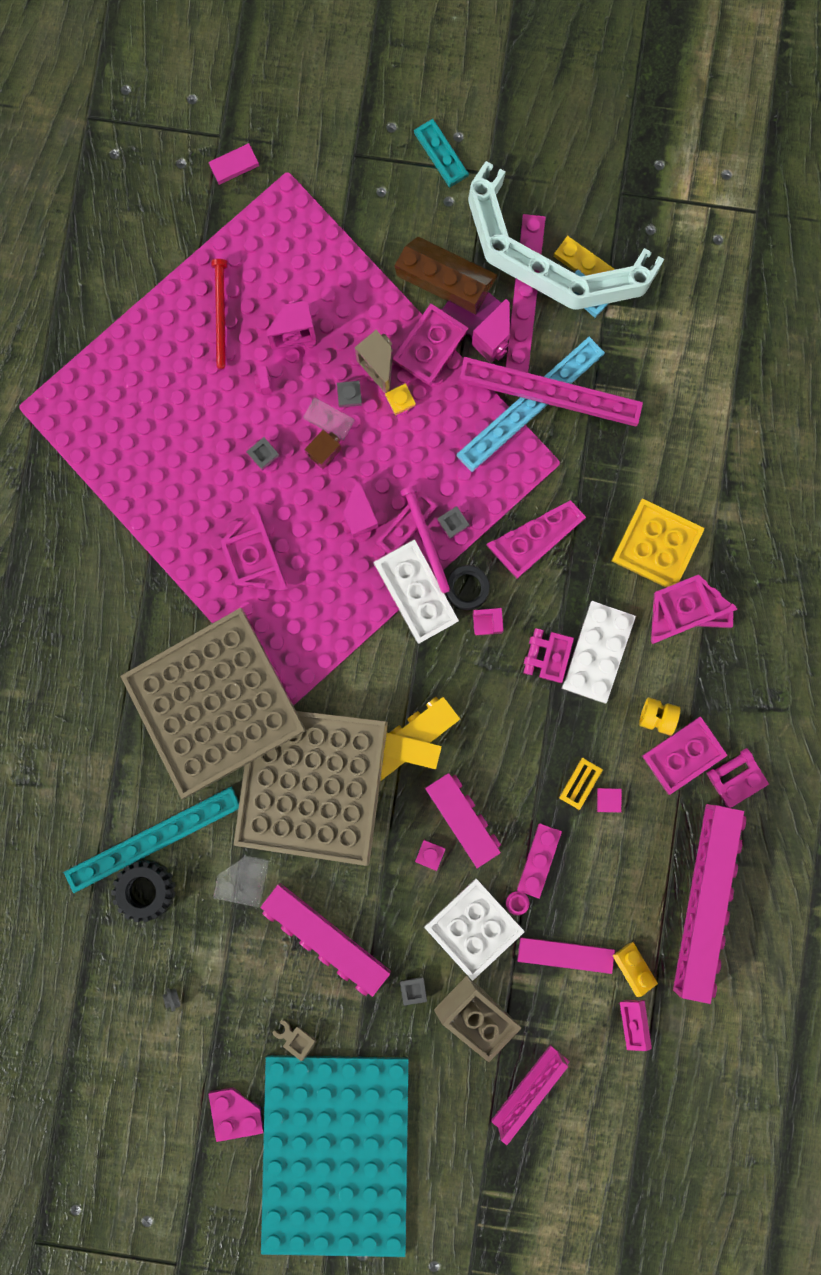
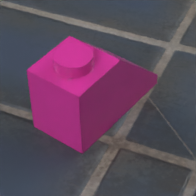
[341,482,379,538]

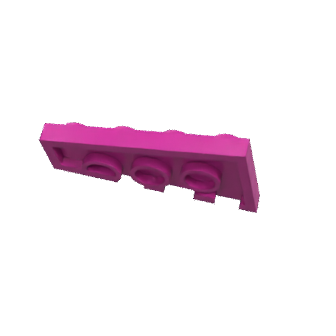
[486,500,586,579]

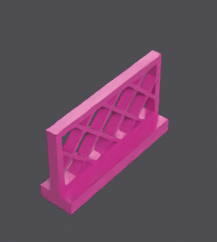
[491,1045,570,1145]

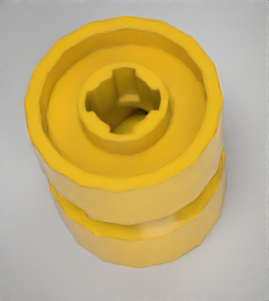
[639,697,680,736]

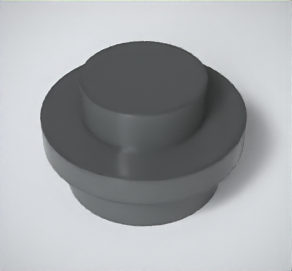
[162,988,181,1012]

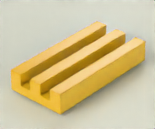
[559,758,603,810]

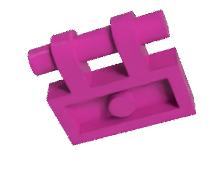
[523,628,574,683]

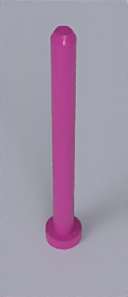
[400,486,450,594]

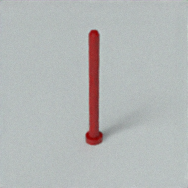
[211,259,228,369]

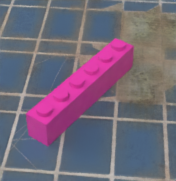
[260,883,391,997]

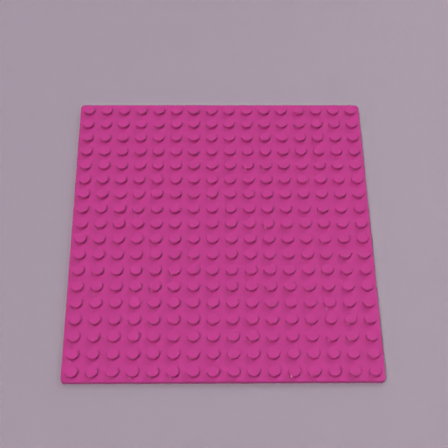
[19,173,560,706]

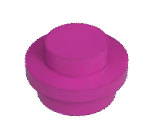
[506,891,530,915]

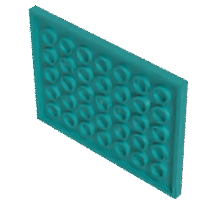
[261,1055,408,1257]

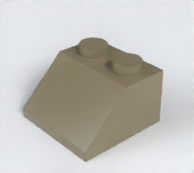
[355,330,392,393]

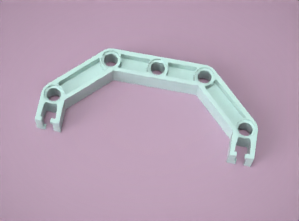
[468,161,664,309]

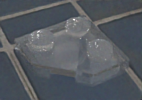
[213,856,270,907]

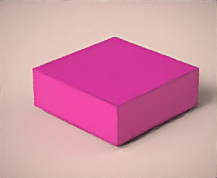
[597,788,622,812]

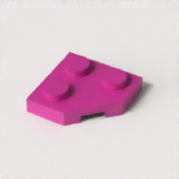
[209,1087,264,1142]

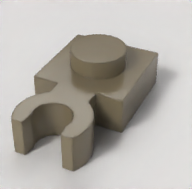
[272,1020,317,1061]

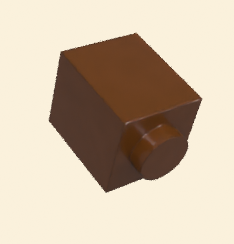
[304,429,341,469]

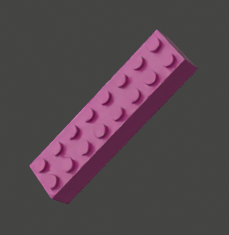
[673,804,746,1004]

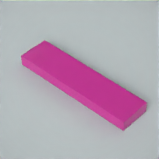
[517,937,615,974]

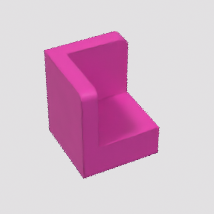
[473,608,503,635]

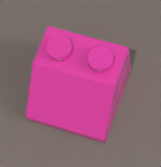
[266,299,316,350]
[472,299,510,363]

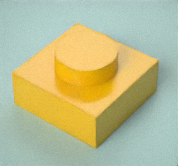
[385,383,416,416]

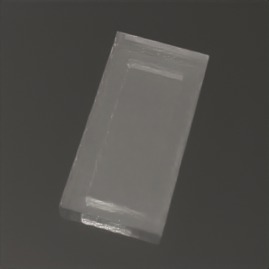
[303,397,355,441]

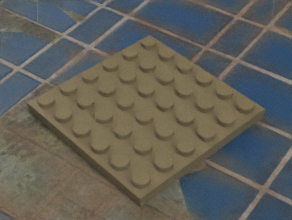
[120,608,306,799]
[233,711,388,866]

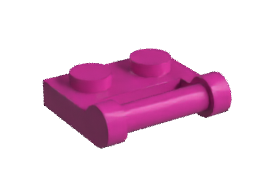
[707,748,769,808]

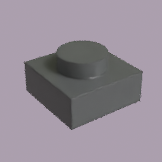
[337,381,362,407]
[246,437,279,470]
[437,506,469,539]
[400,977,427,1006]

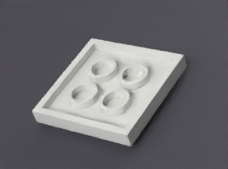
[424,879,524,981]

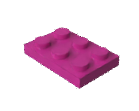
[392,303,469,386]
[642,717,728,795]

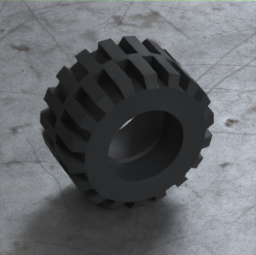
[111,860,176,922]

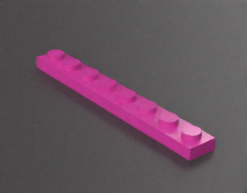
[506,214,545,373]
[458,357,643,426]

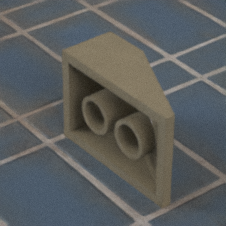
[434,976,521,1062]

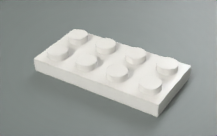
[373,540,459,644]
[561,601,636,704]

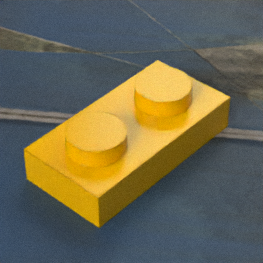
[612,942,658,997]

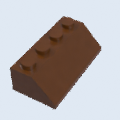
[395,237,497,315]

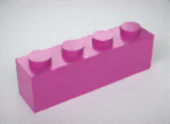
[425,773,501,868]

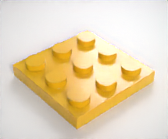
[612,499,705,588]

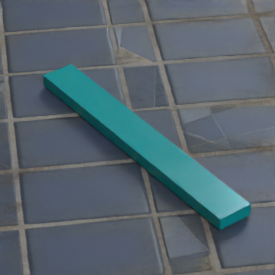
[63,787,240,893]

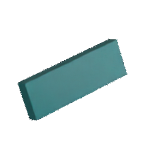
[414,119,469,188]

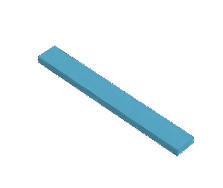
[456,337,605,472]

